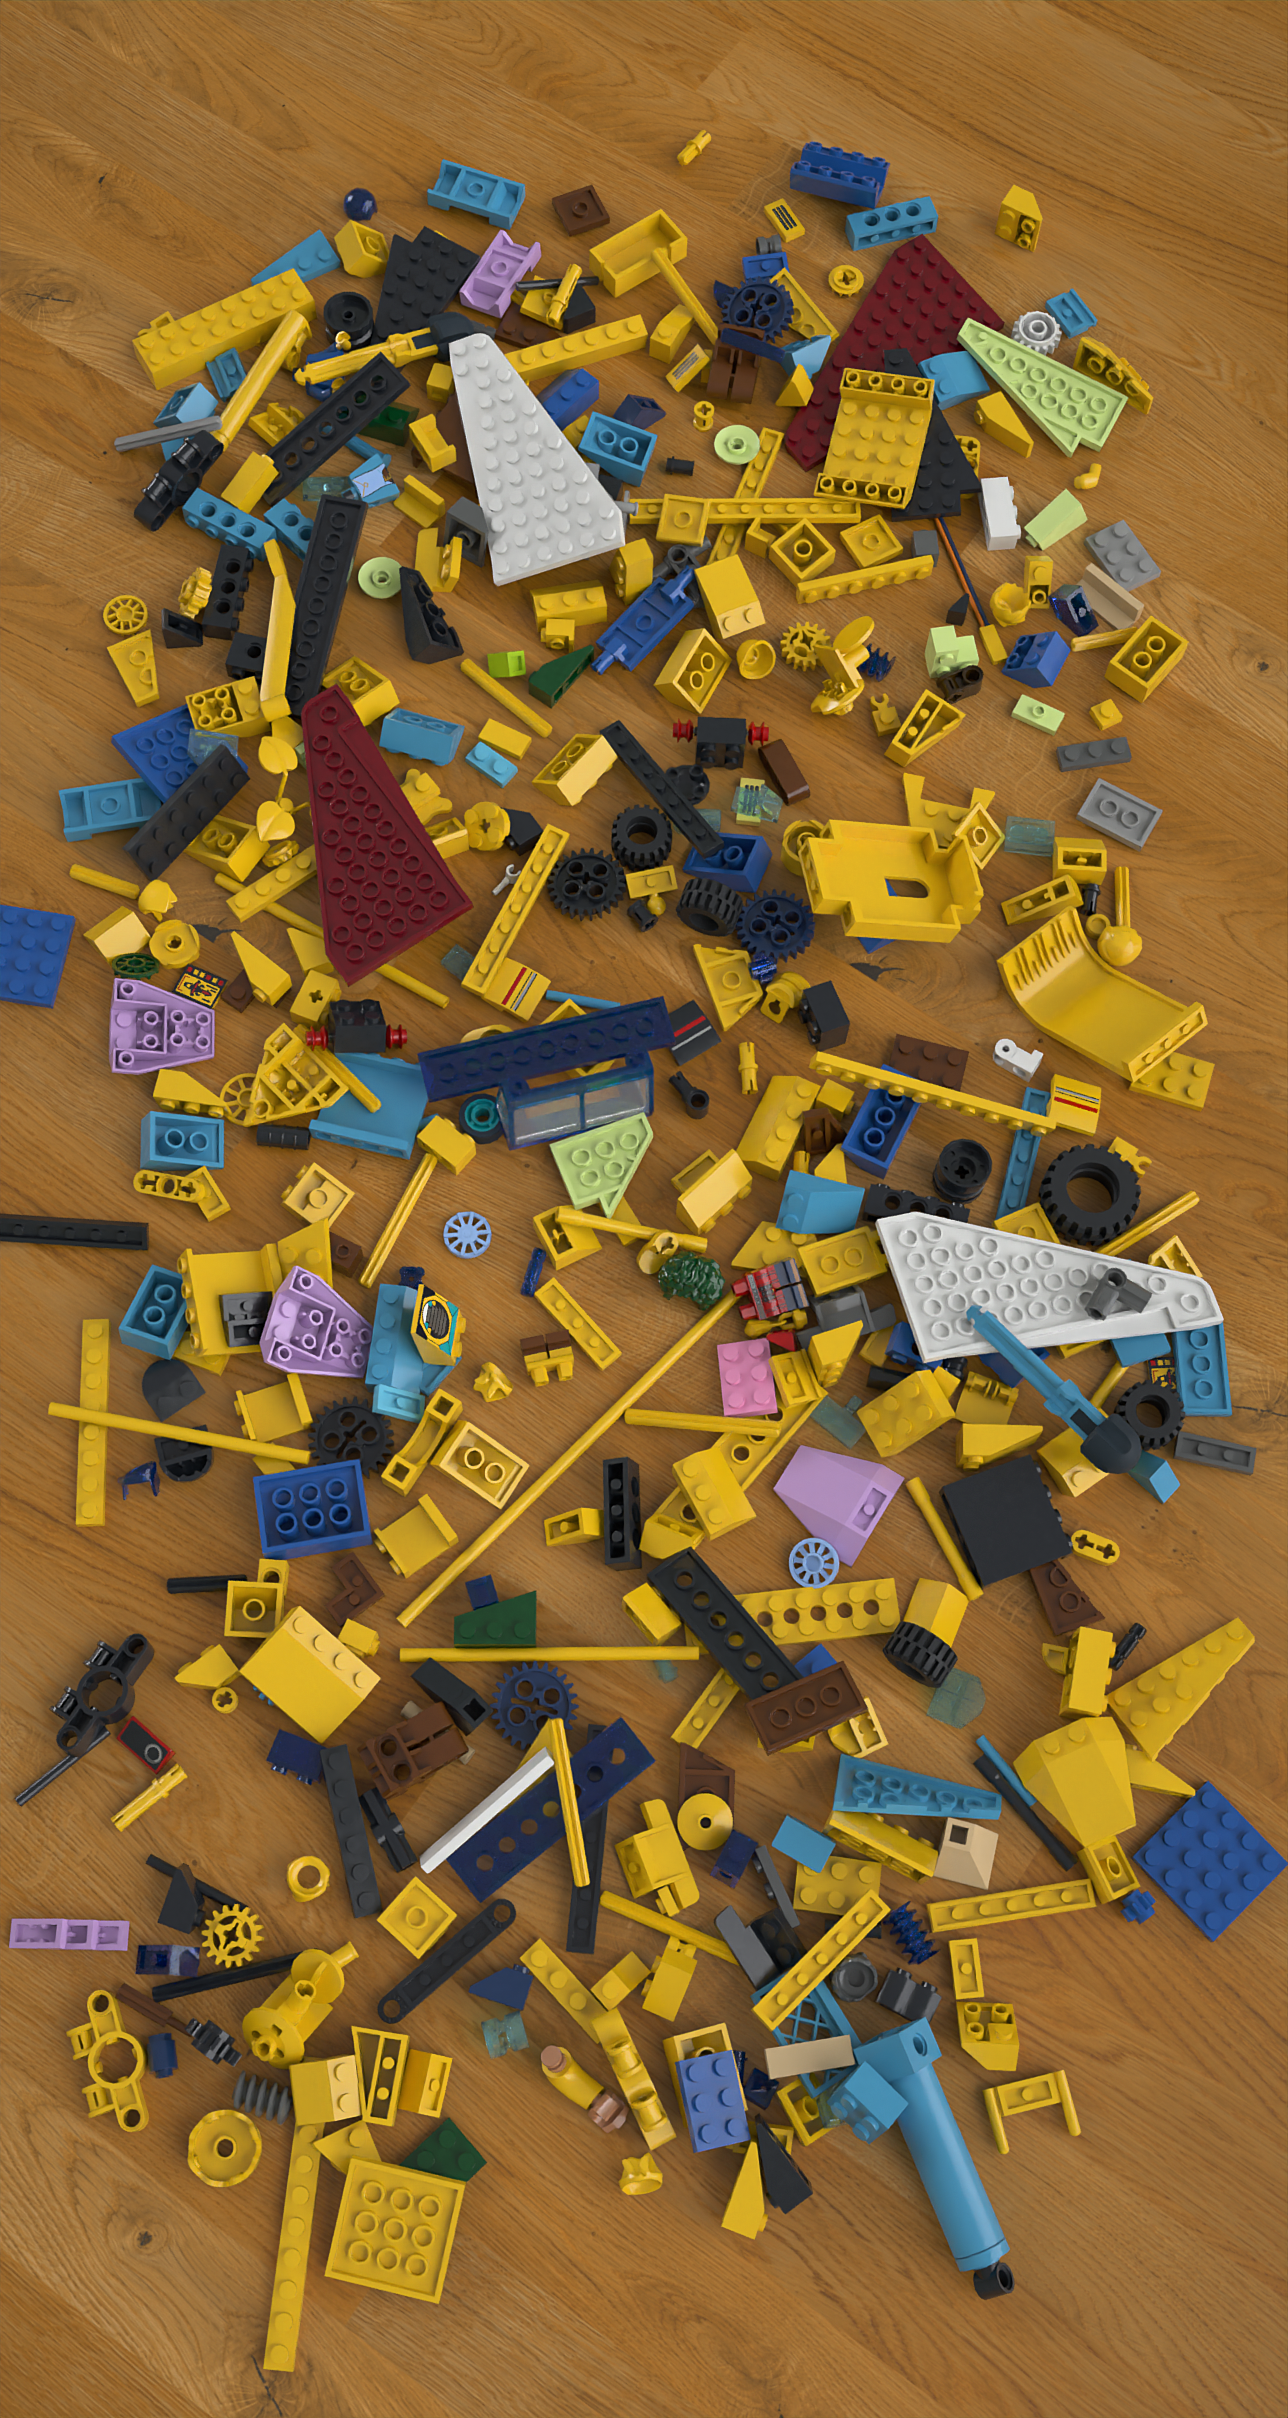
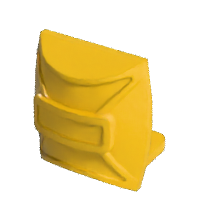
[760,971,810,1023]

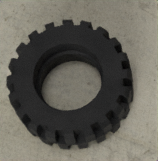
[1038,1144,1141,1246]

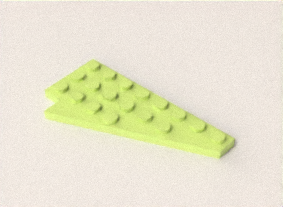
[957,318,1128,458]

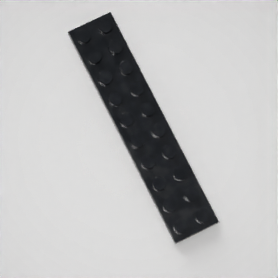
[285,494,368,719]

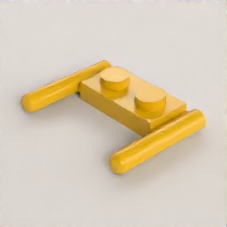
[982,2070,1081,2154]

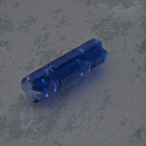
[520,1248,546,1298]

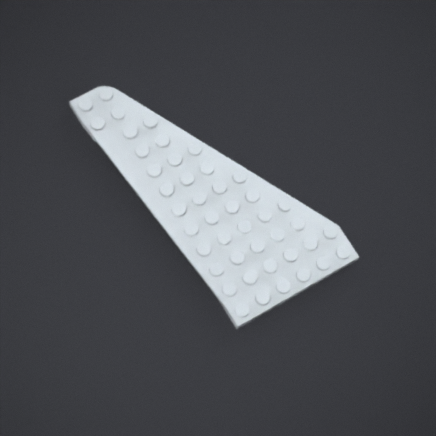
[449,333,625,586]
[875,1212,1224,1363]

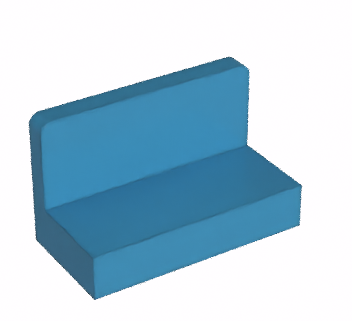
[772,1814,836,1873]

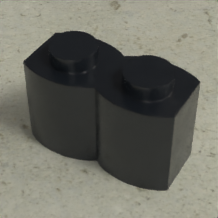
[874,1967,942,2024]

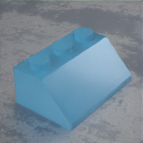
[379,707,465,766]

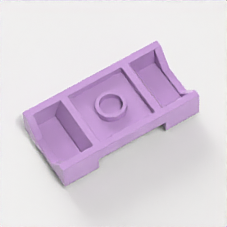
[459,230,541,318]

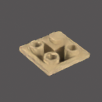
[933,1817,999,1890]

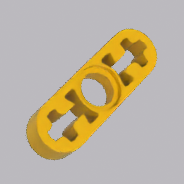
[133,1170,205,1203]

